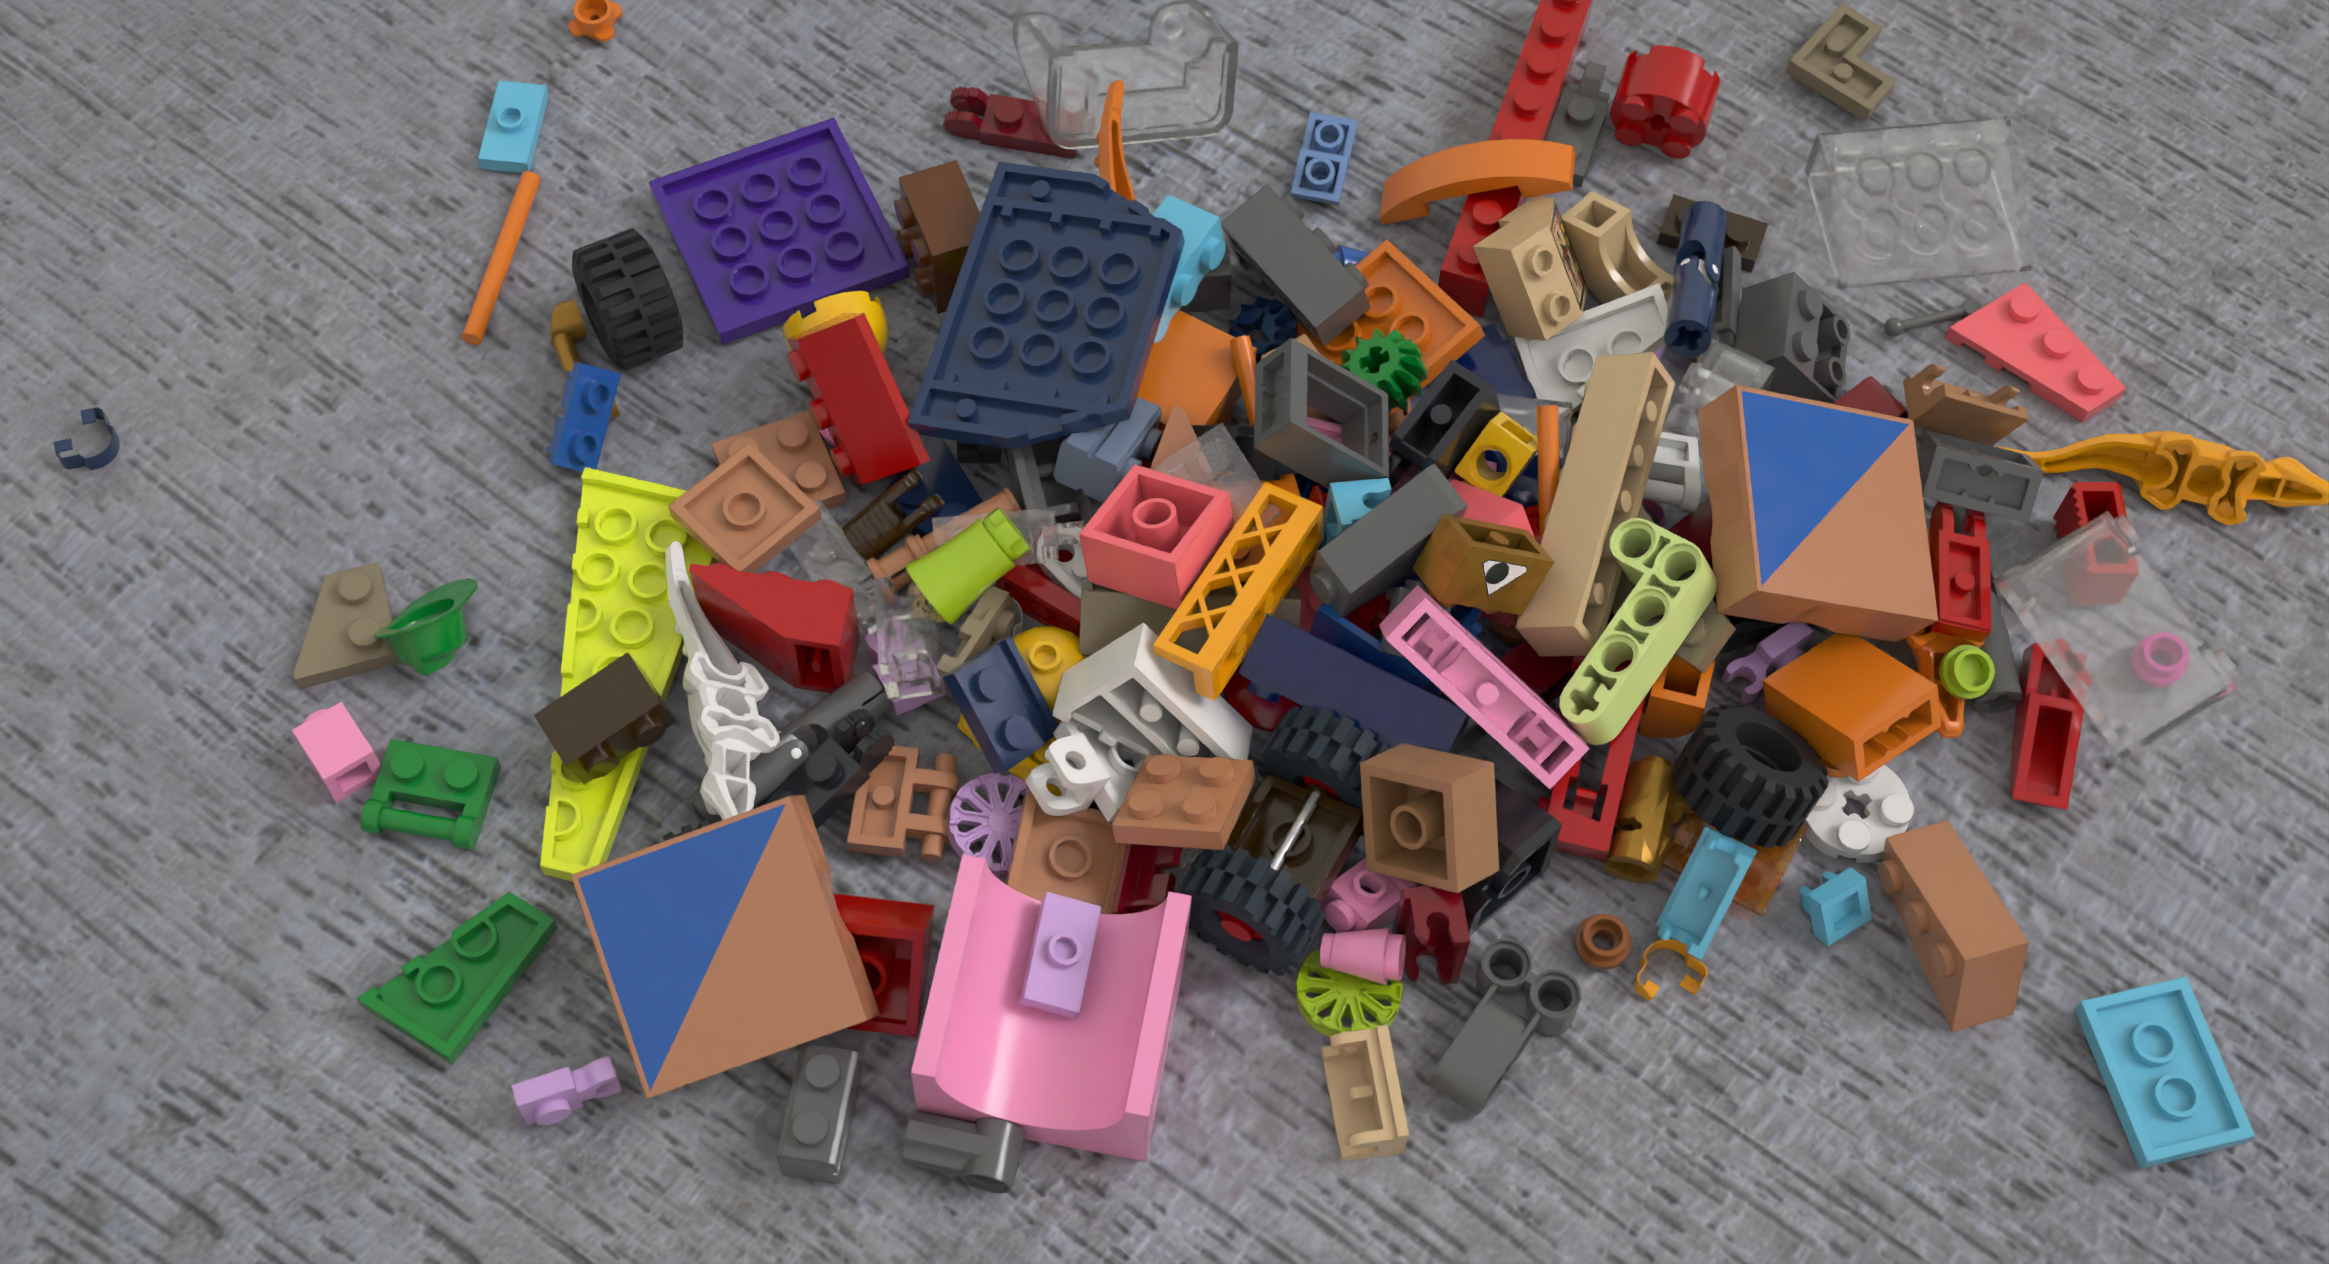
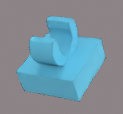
[1799,867,1872,946]

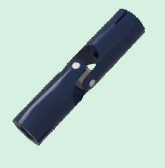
[1664,201,1727,357]

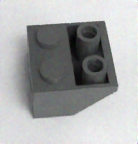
[1732,272,1851,404]

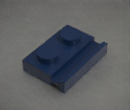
[943,636,1059,774]

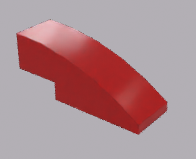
[2010,643,2088,811]

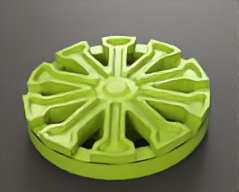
[1295,949,1403,1037]

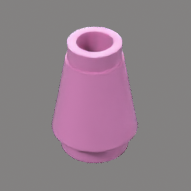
[1320,928,1406,985]

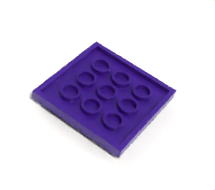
[649,117,910,345]

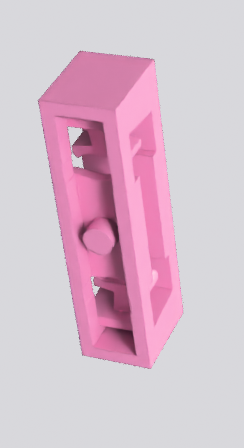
[1379,585,1589,789]

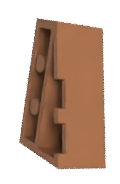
[1878,820,2029,1032]

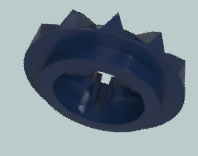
[1227,296,1297,364]

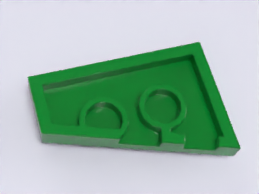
[356,892,558,1065]

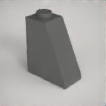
[1309,464,1468,618]

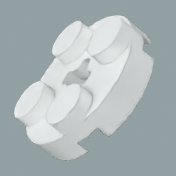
[1801,765,1914,863]

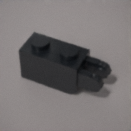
[1388,360,1501,489]

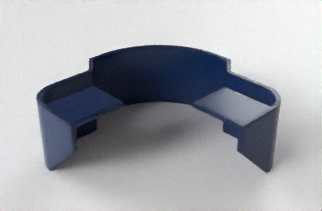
[54,407,120,470]

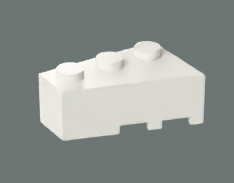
[1052,622,1253,760]

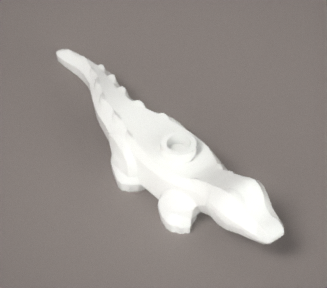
[665,541,780,820]

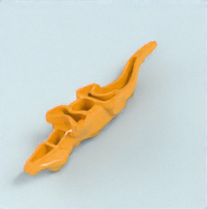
[1997,431,2329,526]

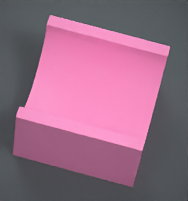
[911,854,1192,1162]

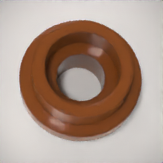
[1574,914,1632,970]

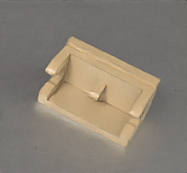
[1321,1024,1409,1162]

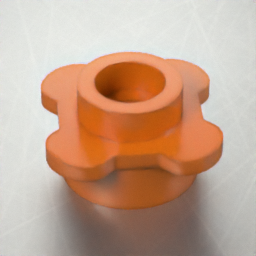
[568,0,623,42]

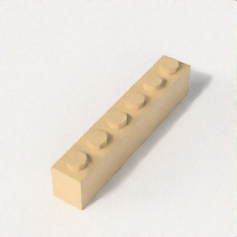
[1516,352,1675,656]

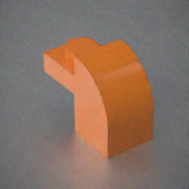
[1638,655,1715,738]

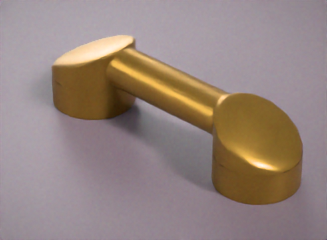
[551,298,620,420]

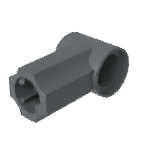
[901,1110,1026,1193]

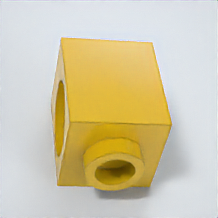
[1454,411,1537,497]

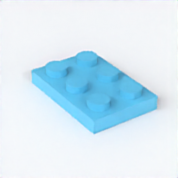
[2074,976,2255,1169]

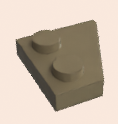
[293,562,402,689]
[936,586,1017,695]

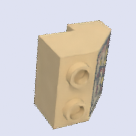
[1473,197,1587,341]

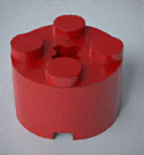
[1610,45,1720,159]

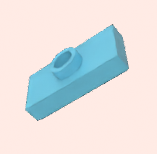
[478,80,549,173]

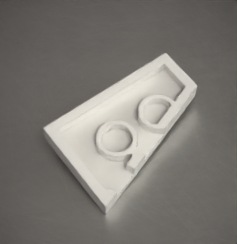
[1515,283,1668,424]

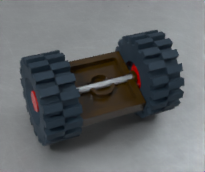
[1175,705,1390,976]

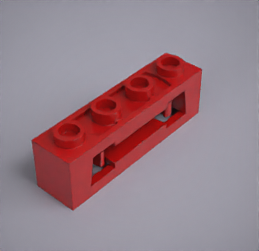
[1538,656,1645,862]

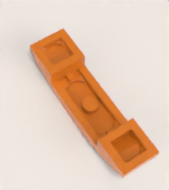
[1379,139,1576,225]

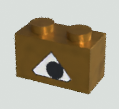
[1412,514,1554,615]

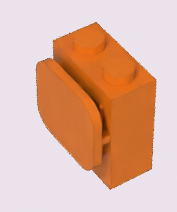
[1136,310,1257,432]
[1762,633,1941,782]

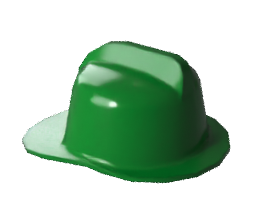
[374,578,478,676]

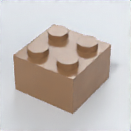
[1360,743,1499,893]

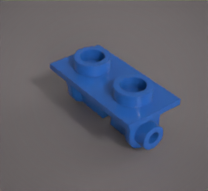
[546,361,621,471]

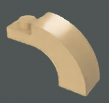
[1561,191,1674,307]

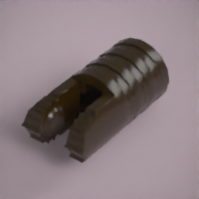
[842,467,945,560]

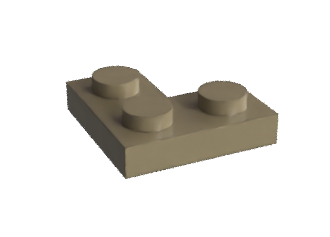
[1786,3,1896,122]

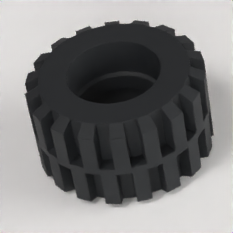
[572,228,684,371]
[1672,704,1829,848]

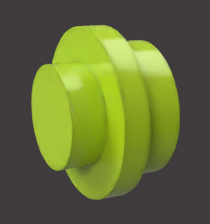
[1939,645,1995,699]

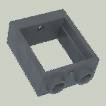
[1254,338,1389,489]
[1918,430,2044,523]

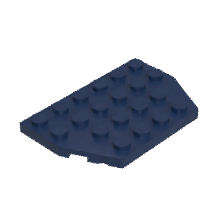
[908,162,1185,449]

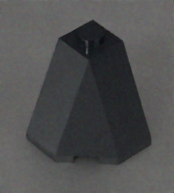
[1461,779,1562,936]

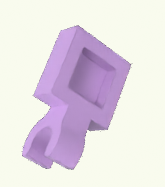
[1722,622,1813,704]

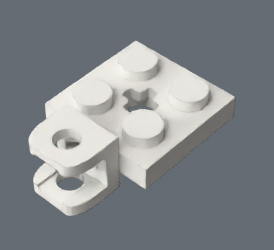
[1026,718,1145,822]

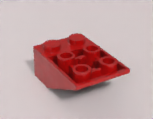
[689,563,860,693]

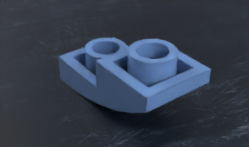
[1291,112,1358,206]

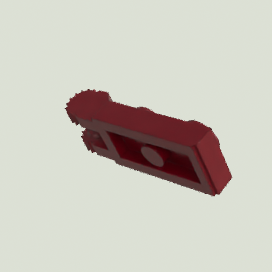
[942,86,1085,159]

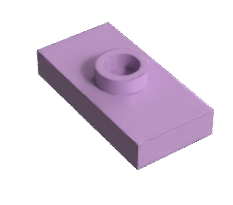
[1019,892,1101,1019]

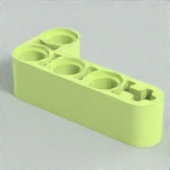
[1559,518,1717,745]

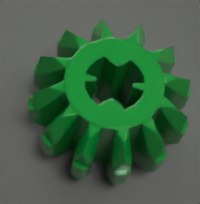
[1341,328,1427,417]

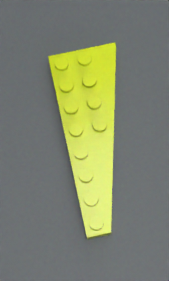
[540,467,717,882]

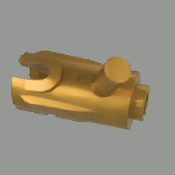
[1605,756,1694,883]

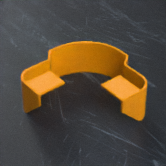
[1634,939,1708,1001]

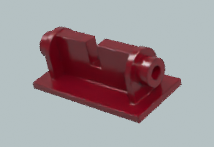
[1112,844,1183,914]

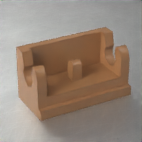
[1903,364,2029,446]

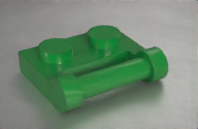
[361,739,501,851]

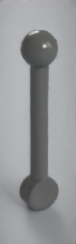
[1884,299,1982,337]

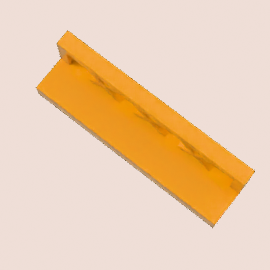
[1153,481,1324,701]

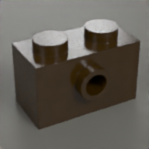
[534,652,677,784]

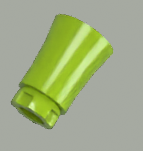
[905,507,1031,625]

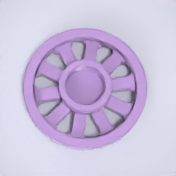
[946,772,1031,876]

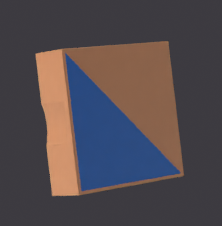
[1698,385,1938,642]
[571,795,880,1099]

